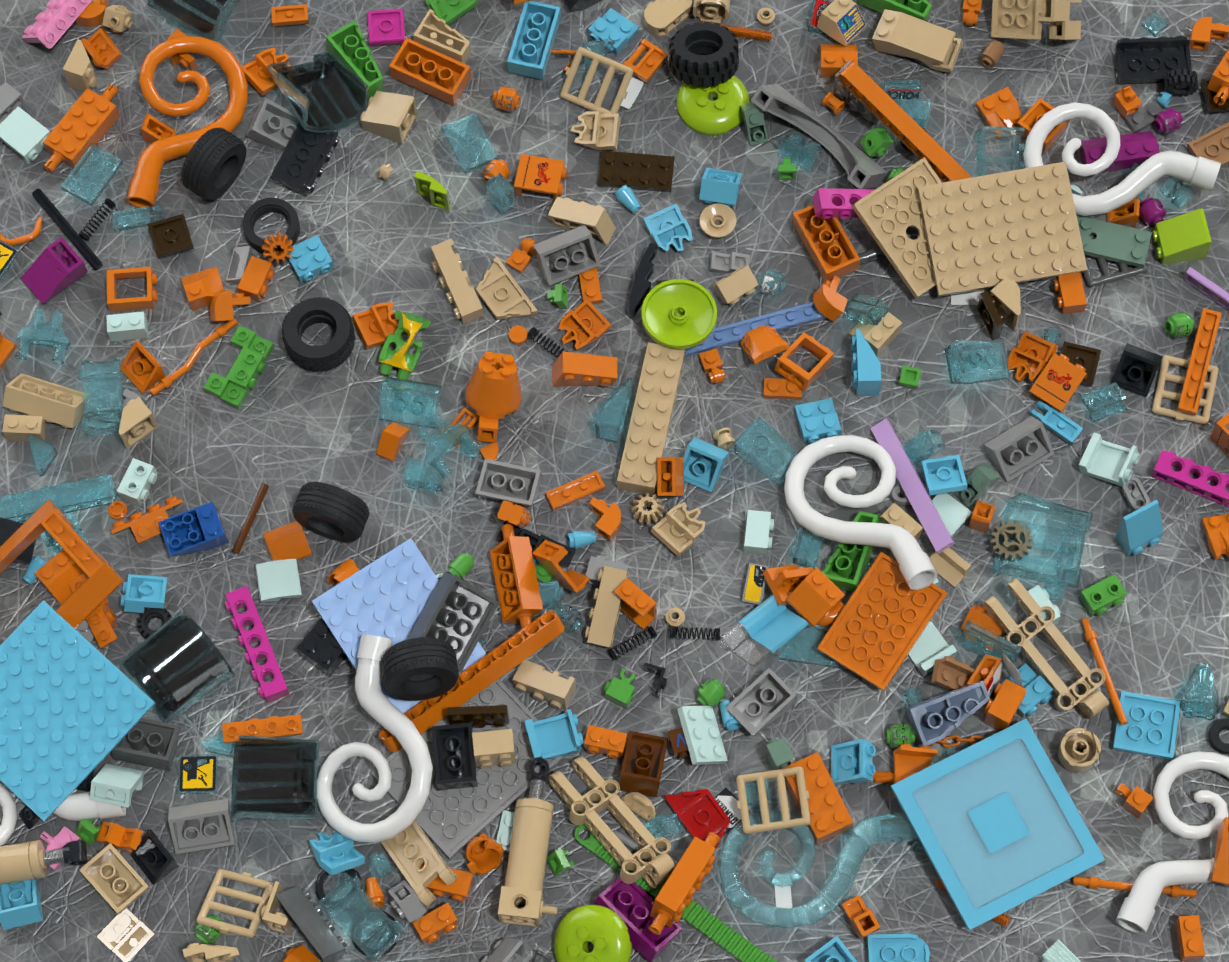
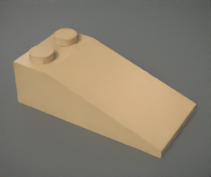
[872,9,956,64]

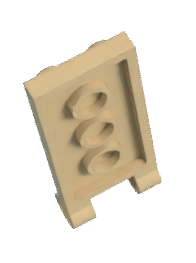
[381,820,457,906]

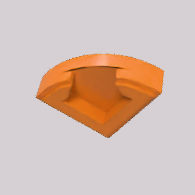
[479,442,499,461]

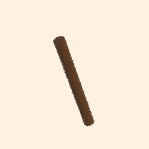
[232,483,269,554]

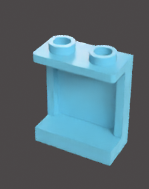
[525,709,584,760]

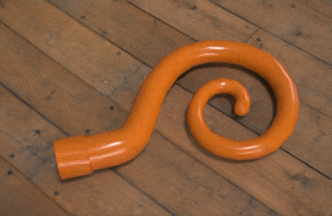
[126,36,248,209]

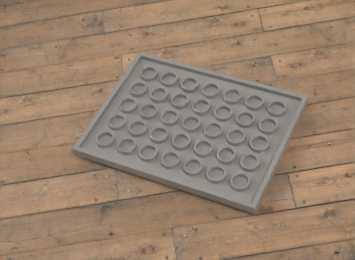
[371,679,567,859]

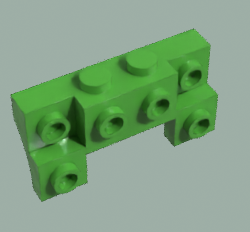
[203,325,275,410]

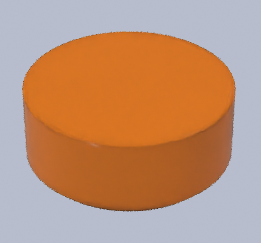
[509,325,528,345]

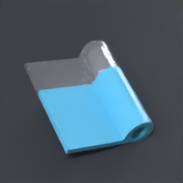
[719,594,808,668]

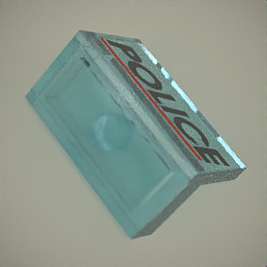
[884,79,922,106]

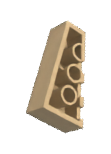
[431,238,484,324]

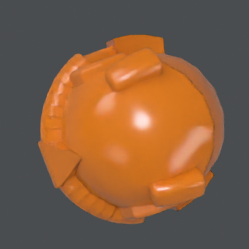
[465,833,504,875]

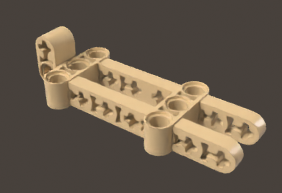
[984,578,1109,719]
[548,756,675,888]

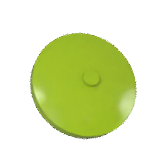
[642,279,717,349]

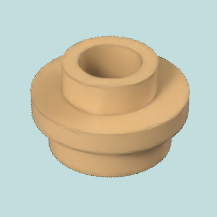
[757,8,775,25]
[378,163,394,180]
[666,608,685,627]

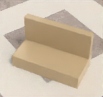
[929,548,971,588]

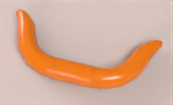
[0,216,43,246]

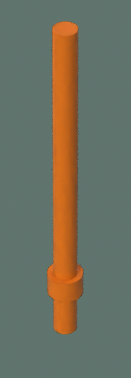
[1081,618,1128,726]

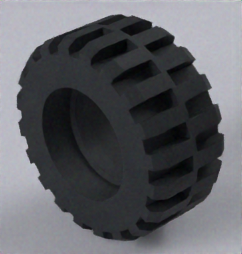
[669,22,739,88]

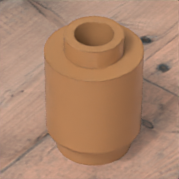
[979,40,1005,67]

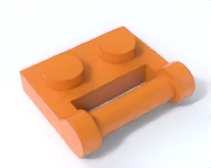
[622,39,668,83]

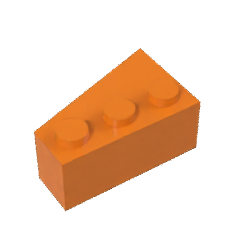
[552,351,618,387]

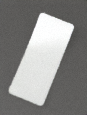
[620,77,644,109]
[774,876,793,916]

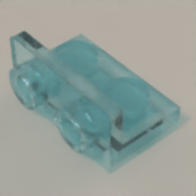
[1081,382,1127,422]

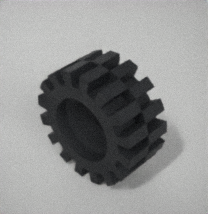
[1164,68,1198,97]
[137,607,174,643]

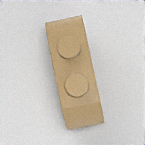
[644,0,692,37]

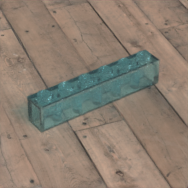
[0,474,118,522]

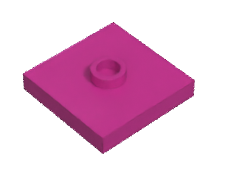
[368,9,405,46]

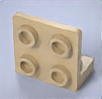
[261,881,293,935]

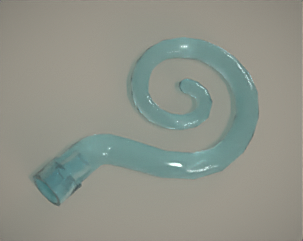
[719,810,920,929]

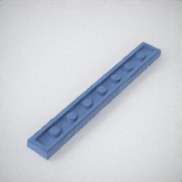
[685,302,827,357]

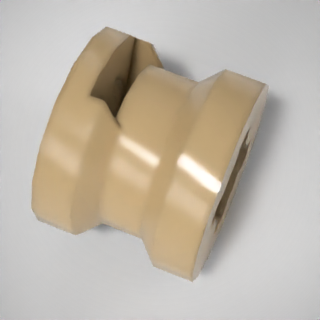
[713,427,736,450]

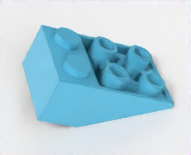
[851,329,881,396]

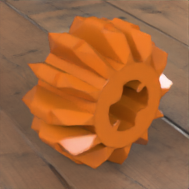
[262,232,294,264]

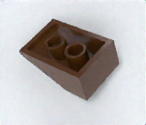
[619,731,668,797]

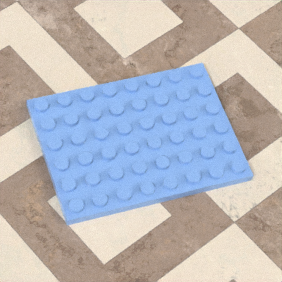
[312,538,487,714]

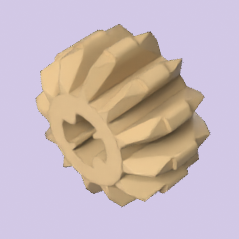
[632,492,664,526]

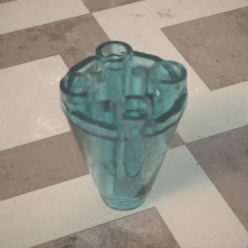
[1179,663,1220,720]

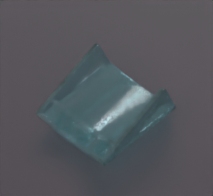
[993,493,1093,588]

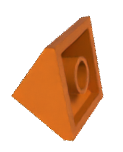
[119,341,165,394]
[263,521,312,561]

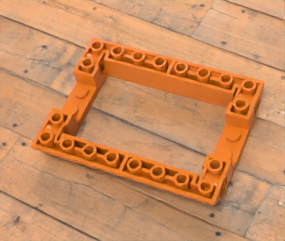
[0,499,124,629]

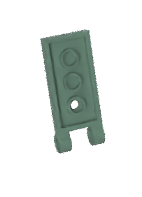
[1077,215,1152,268]

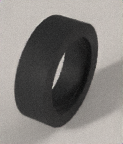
[243,198,300,254]

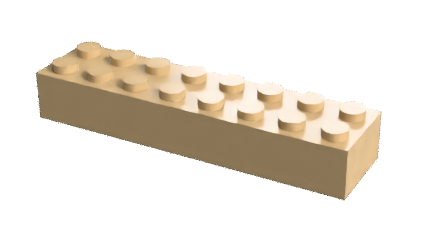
[617,342,685,496]

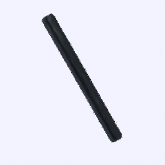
[32,188,103,271]

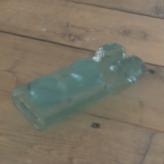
[112,206,165,232]

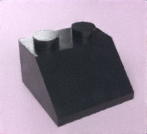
[1111,343,1163,397]

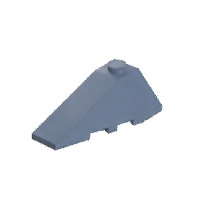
[905,680,990,747]

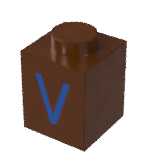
[668,728,690,760]

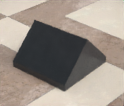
[130,829,179,885]

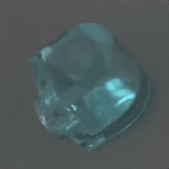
[368,852,394,879]

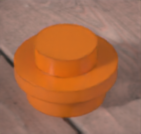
[108,501,128,520]

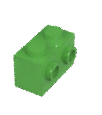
[1079,574,1127,617]

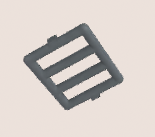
[1083,224,1148,287]

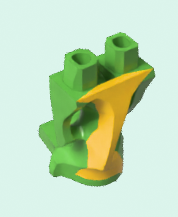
[379,310,431,381]

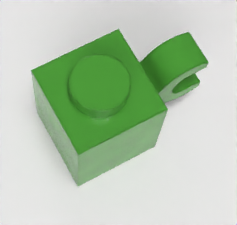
[604,668,636,709]

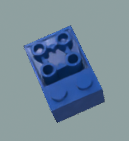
[158,501,229,557]

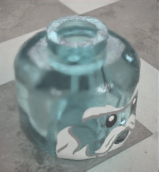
[758,269,787,296]

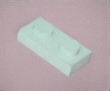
[496,810,515,853]

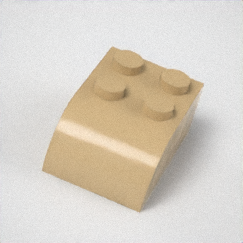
[79,843,150,915]

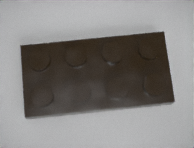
[598,150,675,193]

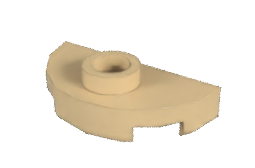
[621,792,656,824]

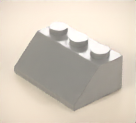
[984,416,1055,482]
[475,459,542,507]
[168,798,235,854]

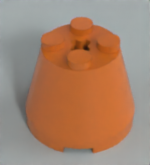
[465,352,522,419]

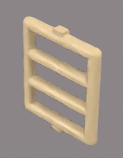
[560,47,634,114]
[1152,355,1219,425]
[736,766,811,834]
[196,869,274,938]

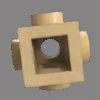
[102,5,133,33]

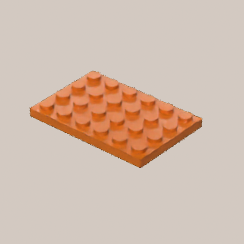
[817,552,948,691]

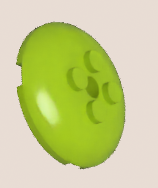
[677,75,749,135]
[554,905,632,962]

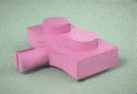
[40,826,81,871]

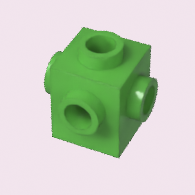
[860,128,894,157]

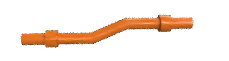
[149,318,238,396]
[1073,876,1197,898]

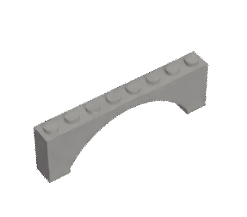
[751,84,888,189]

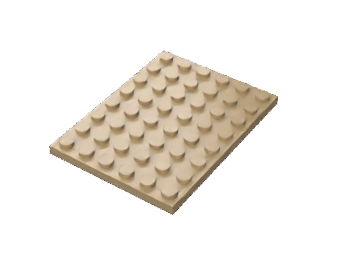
[918,162,1087,297]

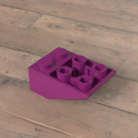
[21,237,88,304]

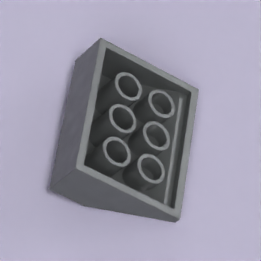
[408,572,499,672]

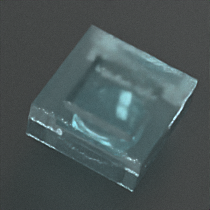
[1142,12,1168,37]

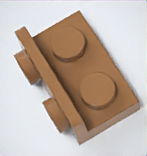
[931,656,975,691]

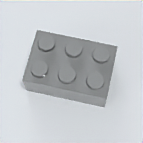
[533,225,601,286]

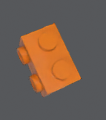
[81,28,122,70]
[961,604,1004,645]

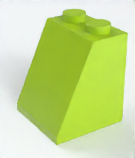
[1152,208,1212,265]

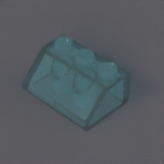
[379,377,442,429]

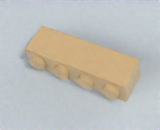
[585,566,629,648]

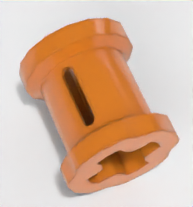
[822,91,846,115]

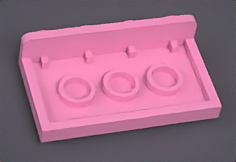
[22,0,92,49]

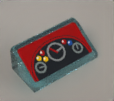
[808,0,832,35]

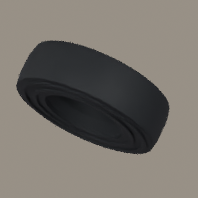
[1209,718,1229,755]

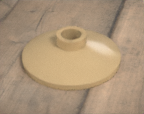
[699,203,737,238]

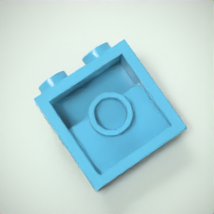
[588,8,639,56]
[287,235,334,283]
[795,398,841,443]
[921,455,967,496]
[121,574,167,613]
[1001,663,1053,718]
[831,739,876,786]

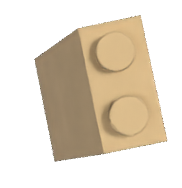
[360,91,418,144]

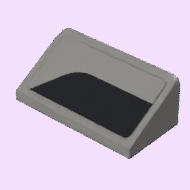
[226,246,252,284]

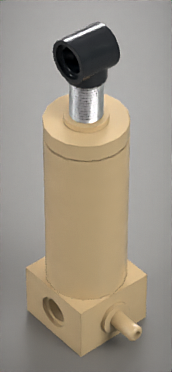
[498,757,558,927]
[0,840,88,885]

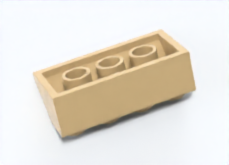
[3,373,91,428]

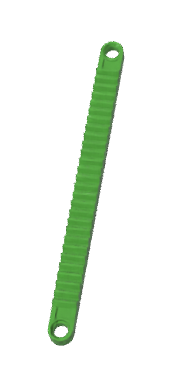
[575,824,777,962]

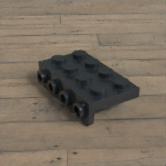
[1115,36,1192,84]
[270,115,340,197]

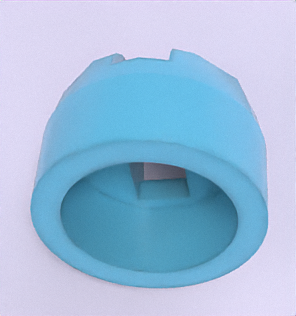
[1156,92,1172,108]

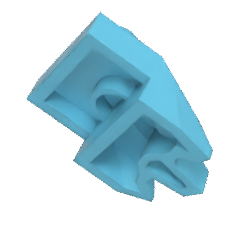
[643,203,693,252]
[309,832,365,875]

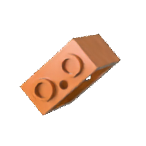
[107,267,158,312]
[774,332,834,391]

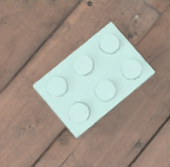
[677,706,728,765]

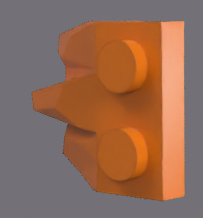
[242,47,292,96]
[976,87,1022,140]
[558,299,612,350]
[351,302,404,349]
[1008,331,1058,382]
[1202,514,1229,560]

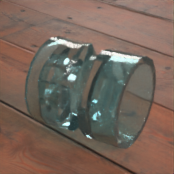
[1159,177,1195,209]

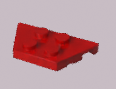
[664,789,731,848]

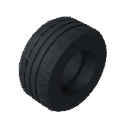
[181,128,246,200]
[282,297,355,372]
[292,482,370,542]
[381,637,459,701]

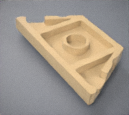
[476,257,537,320]

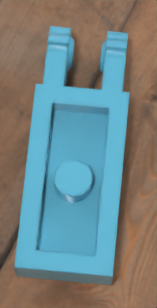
[1029,401,1083,445]

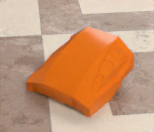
[740,325,790,364]

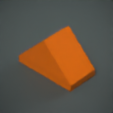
[140,114,177,144]
[1107,198,1140,228]
[376,422,410,462]
[969,500,996,533]

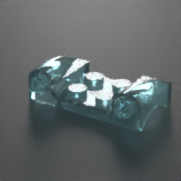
[78,357,123,436]
[318,874,404,962]

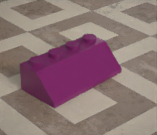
[1079,131,1160,173]
[594,877,683,962]

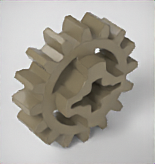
[990,519,1033,562]

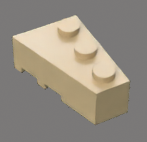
[413,9,471,64]
[548,197,616,246]
[512,660,576,710]

